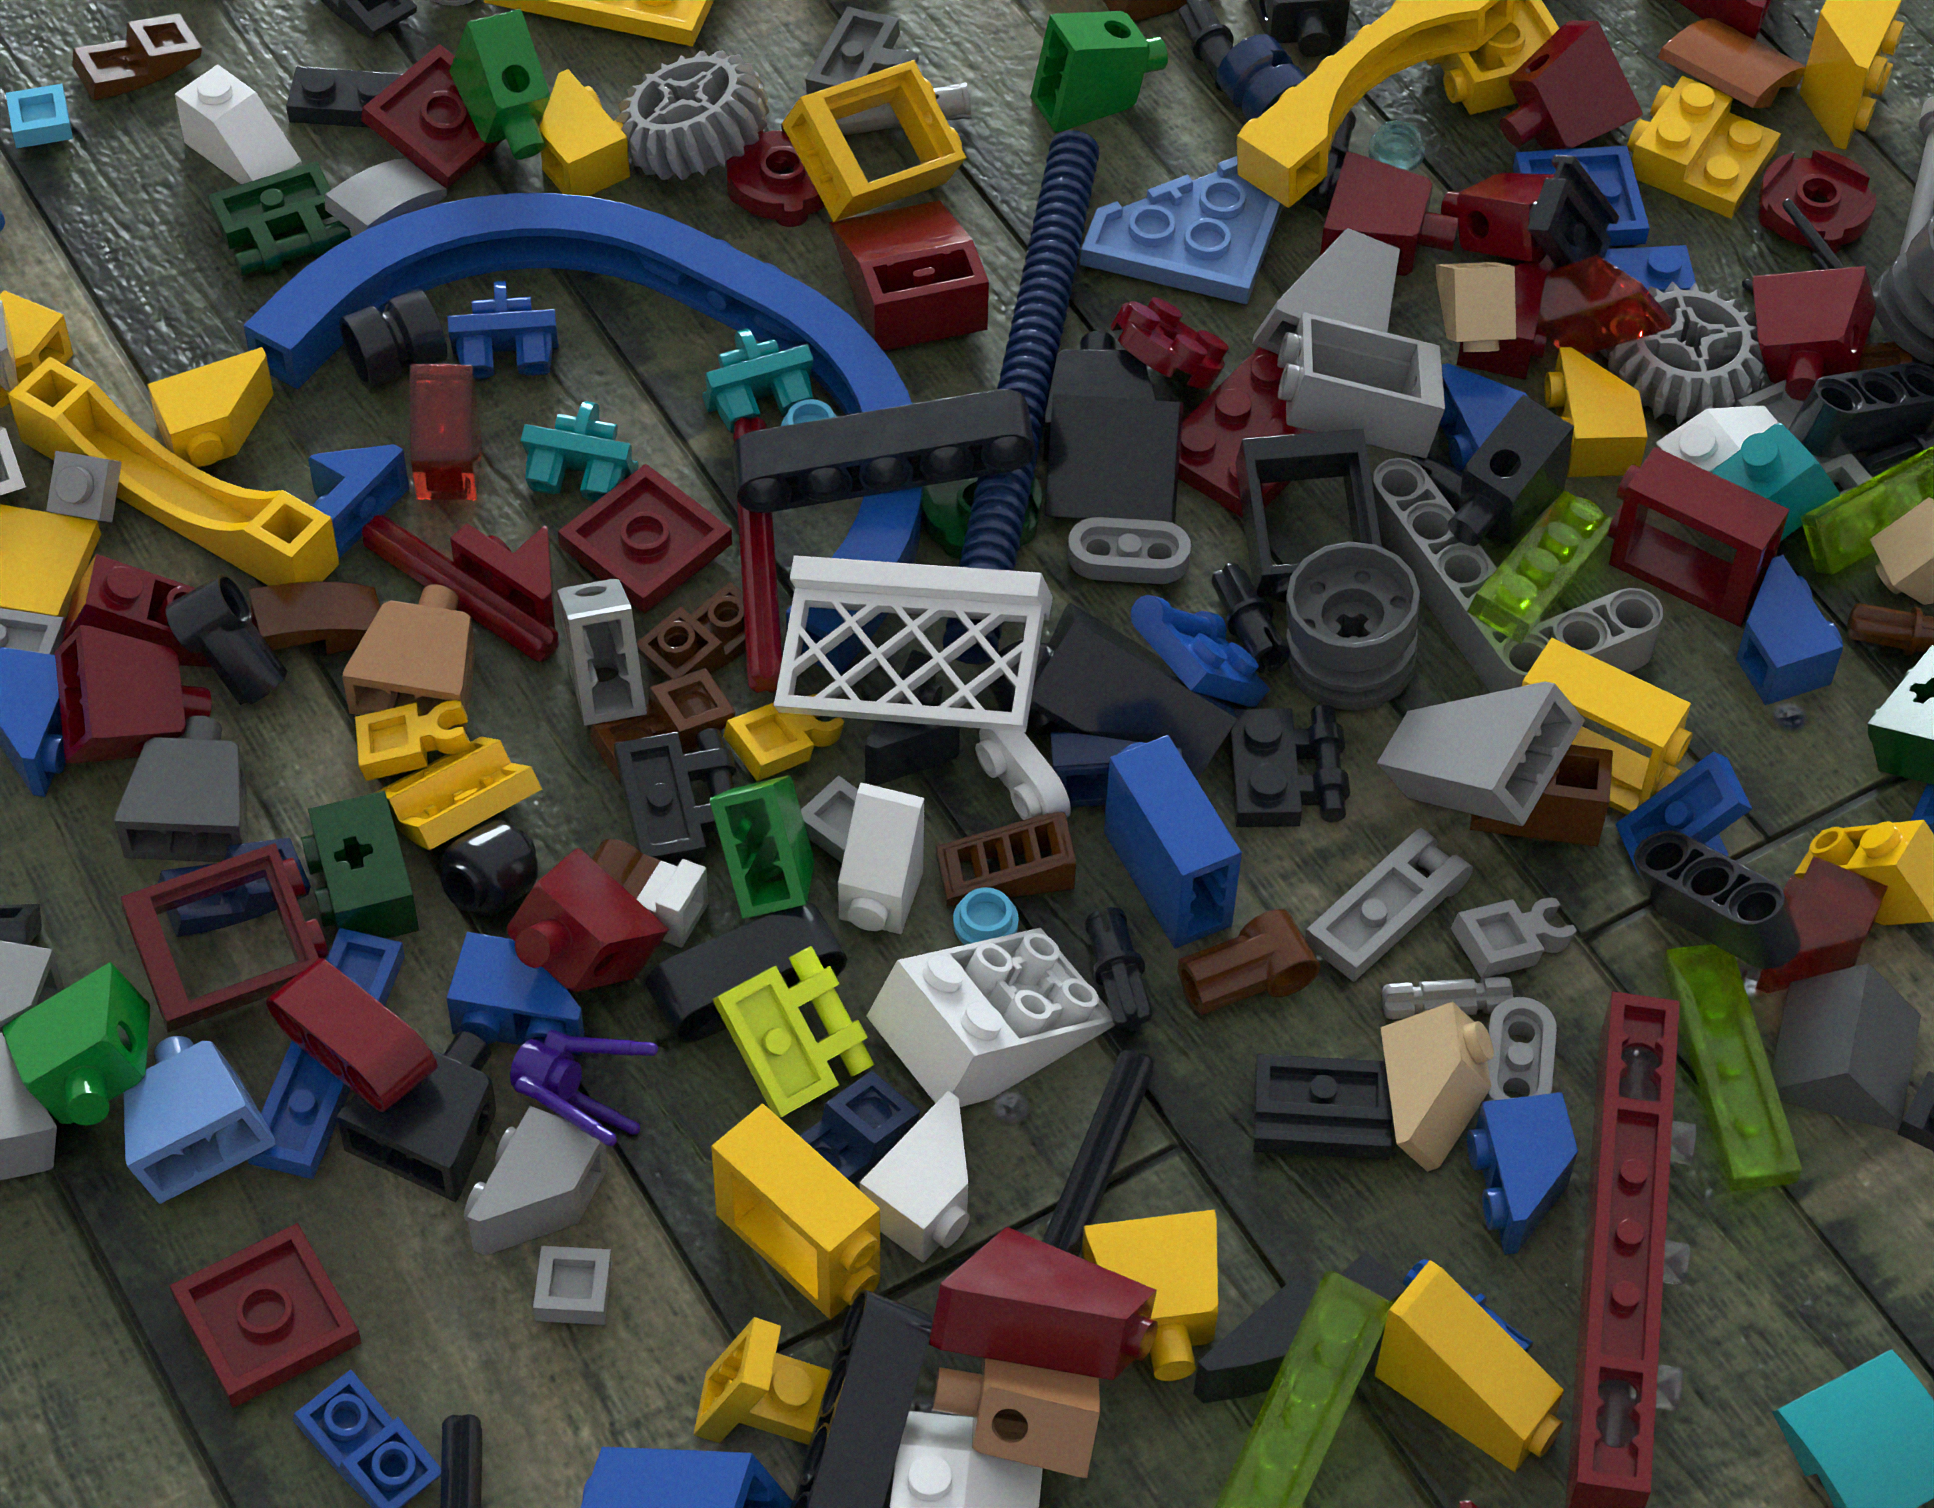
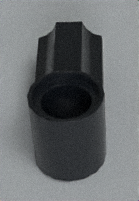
[166,574,288,705]

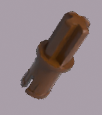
[1847,603,1934,656]

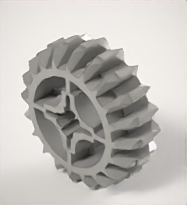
[616,50,770,180]
[1606,282,1766,426]

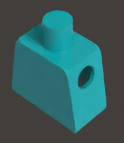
[1712,423,1841,552]

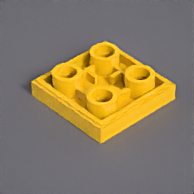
[0,504,101,620]

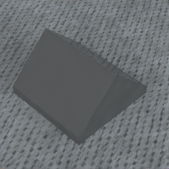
[1765,963,1921,1132]

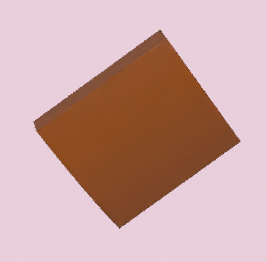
[1657,18,1806,108]

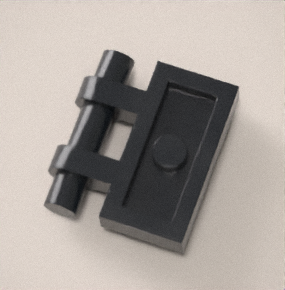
[1228,704,1350,827]
[614,728,737,864]

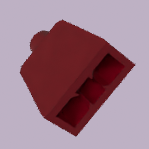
[1500,20,1643,150]
[1320,151,1459,276]
[1441,173,1555,261]
[1752,266,1876,401]
[55,625,212,763]
[507,848,669,992]

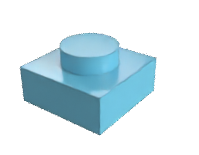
[6,84,73,149]

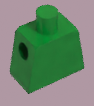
[449,9,550,160]
[1030,11,1168,133]
[709,776,814,919]
[2,962,150,1125]

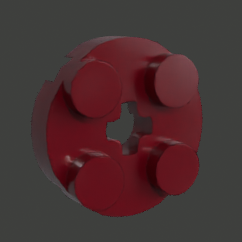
[727,122,825,227]
[1758,150,1877,254]
[1110,297,1229,389]

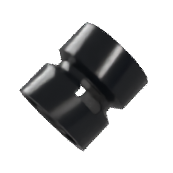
[339,288,448,389]

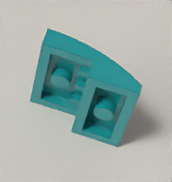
[1772,1349,1934,1508]

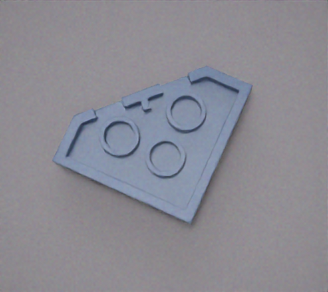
[1080,156,1283,305]

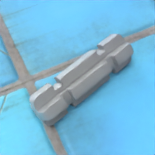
[1382,977,1514,1020]

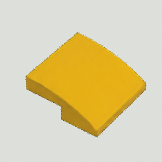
[375,737,542,850]

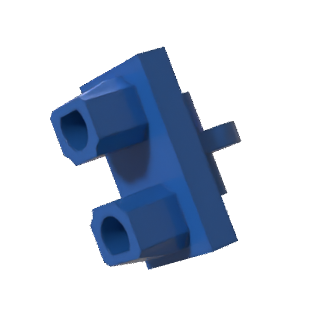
[447,281,559,380]

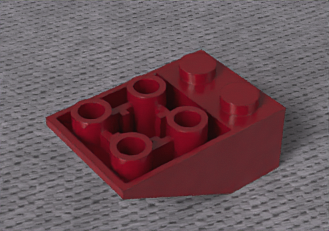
[829,200,989,351]

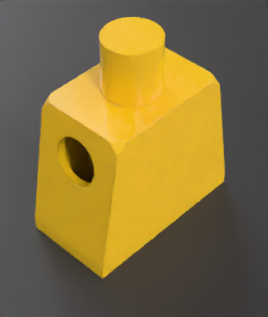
[1081,1209,1218,1381]

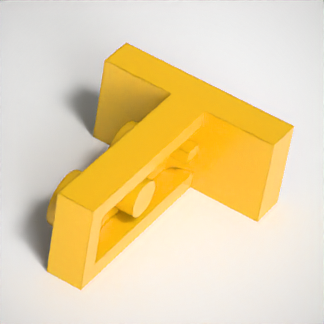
[693,1317,830,1445]

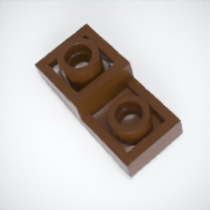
[637,581,746,680]

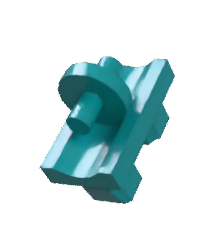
[702,328,813,433]
[520,401,639,502]

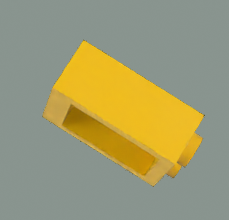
[782,60,967,222]
[1522,637,1693,815]
[711,1103,880,1320]

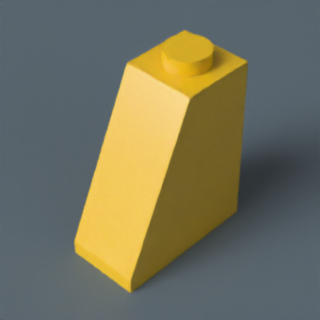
[1374,1260,1564,1473]

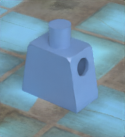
[123,1036,276,1204]

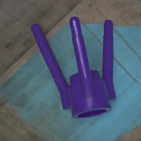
[510,1029,658,1146]

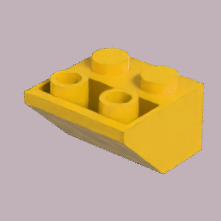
[1799,0,1905,150]

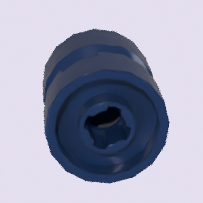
[1217,34,1307,121]

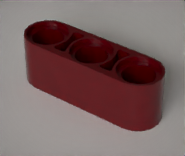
[266,958,438,1112]

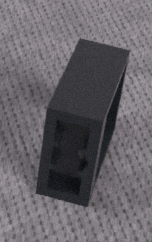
[1235,429,1382,602]

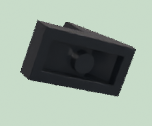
[865,649,960,786]

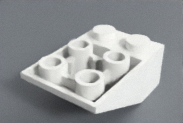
[866,928,1114,1107]

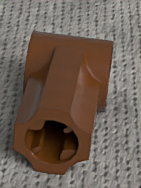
[1177,909,1321,1015]

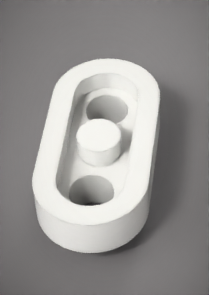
[975,728,1071,820]

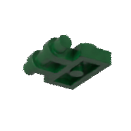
[207,161,352,276]

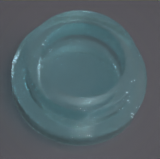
[1368,121,1425,171]

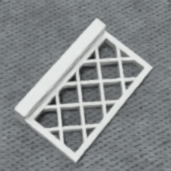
[774,556,1053,732]

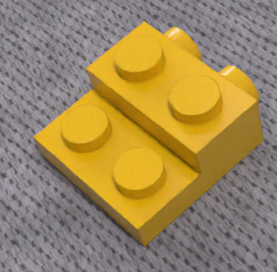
[1426,0,1559,115]
[1627,76,1781,219]

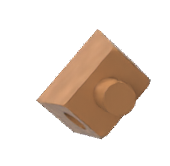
[342,585,475,732]
[932,1358,1100,1478]

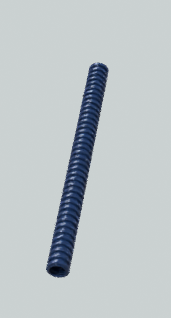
[943,130,1100,665]

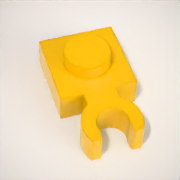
[723,694,844,781]
[355,700,471,781]

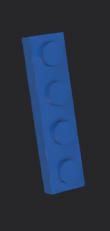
[248,928,405,1179]

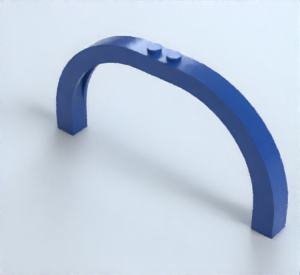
[244,193,923,675]

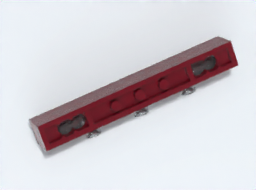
[1566,991,1696,1508]

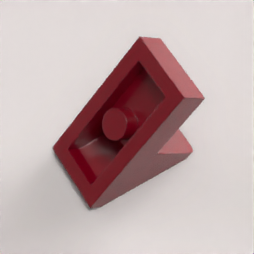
[450,523,555,629]

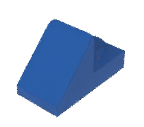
[308,444,409,559]
[1615,751,1752,875]

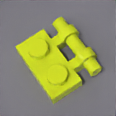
[712,946,874,1118]

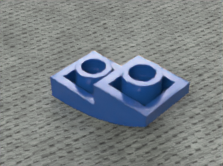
[293,1369,441,1508]

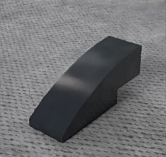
[1193,1251,1407,1403]

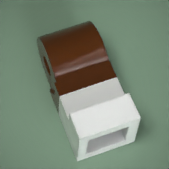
[591,839,709,948]

